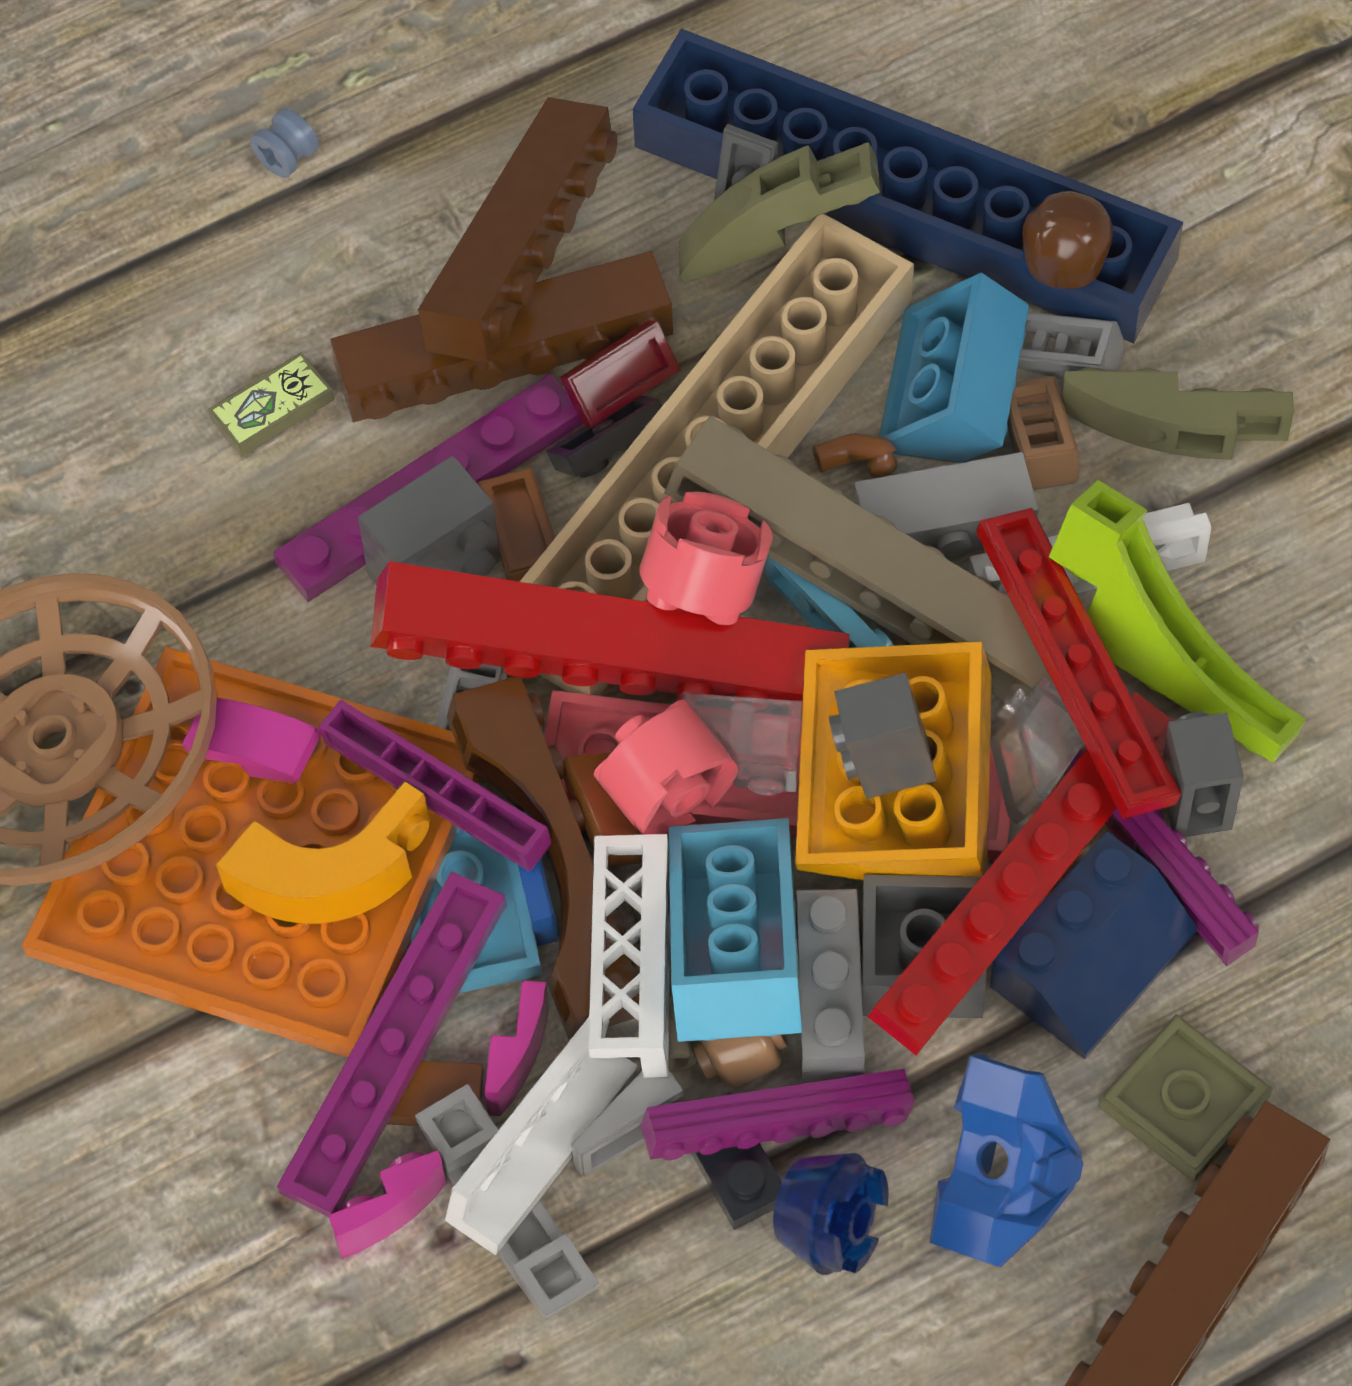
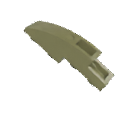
[679,142,880,284]
[1061,368,1294,460]

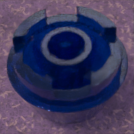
[773,1153,889,1275]

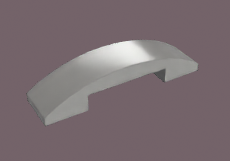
[415,1084,599,1320]

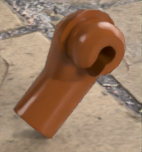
[812,433,898,477]

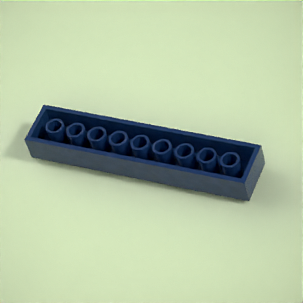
[633,28,1183,344]

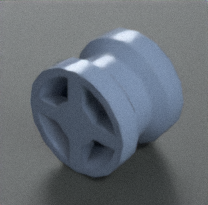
[250,108,319,178]

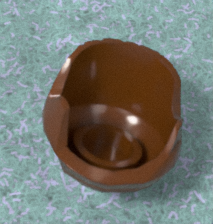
[1022,191,1113,289]

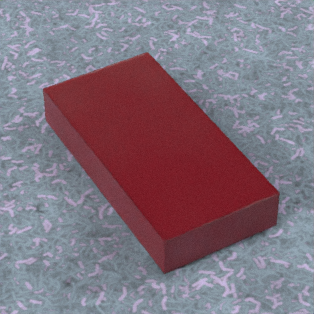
[559,320,681,427]

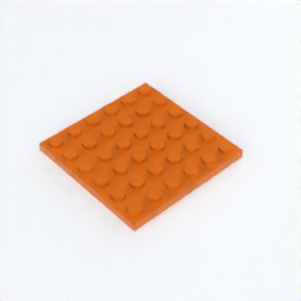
[22,646,480,1058]

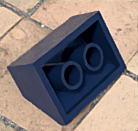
[990,831,1198,1059]

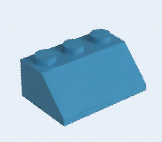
[879,273,1029,463]

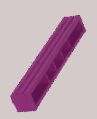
[318,700,552,872]
[1064,747,1259,966]
[641,1069,914,1160]

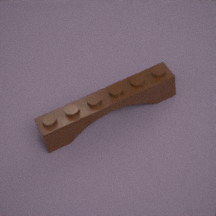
[447,677,640,1039]

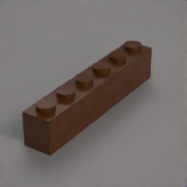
[418,97,618,363]
[330,251,673,423]
[1065,1101,1331,1386]

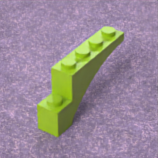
[1049,480,1306,763]

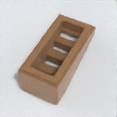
[1007,375,1079,490]

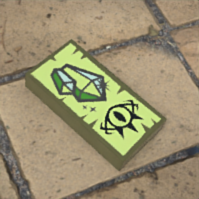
[208,352,334,457]

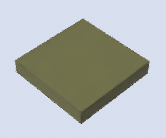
[1098,1014,1273,1182]

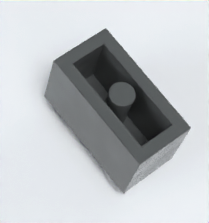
[829,673,937,799]
[1162,712,1244,837]

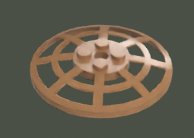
[0,573,217,886]

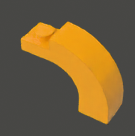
[216,782,431,924]

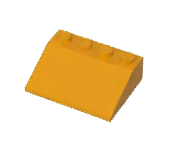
[795,642,992,881]

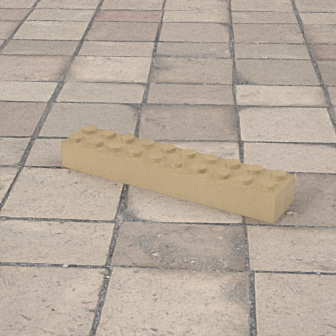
[520,214,914,696]

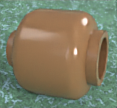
[693,1034,788,1088]

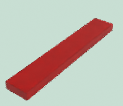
[976,508,1182,819]

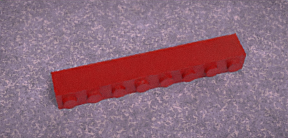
[370,561,850,720]

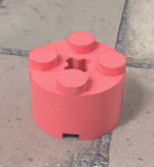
[640,492,773,625]
[593,699,738,837]

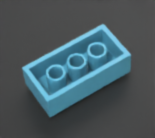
[669,818,802,1042]

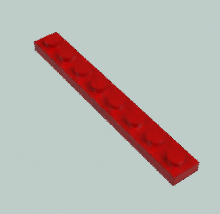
[867,691,1173,1056]

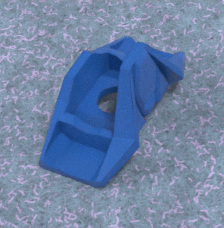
[929,1054,1083,1267]

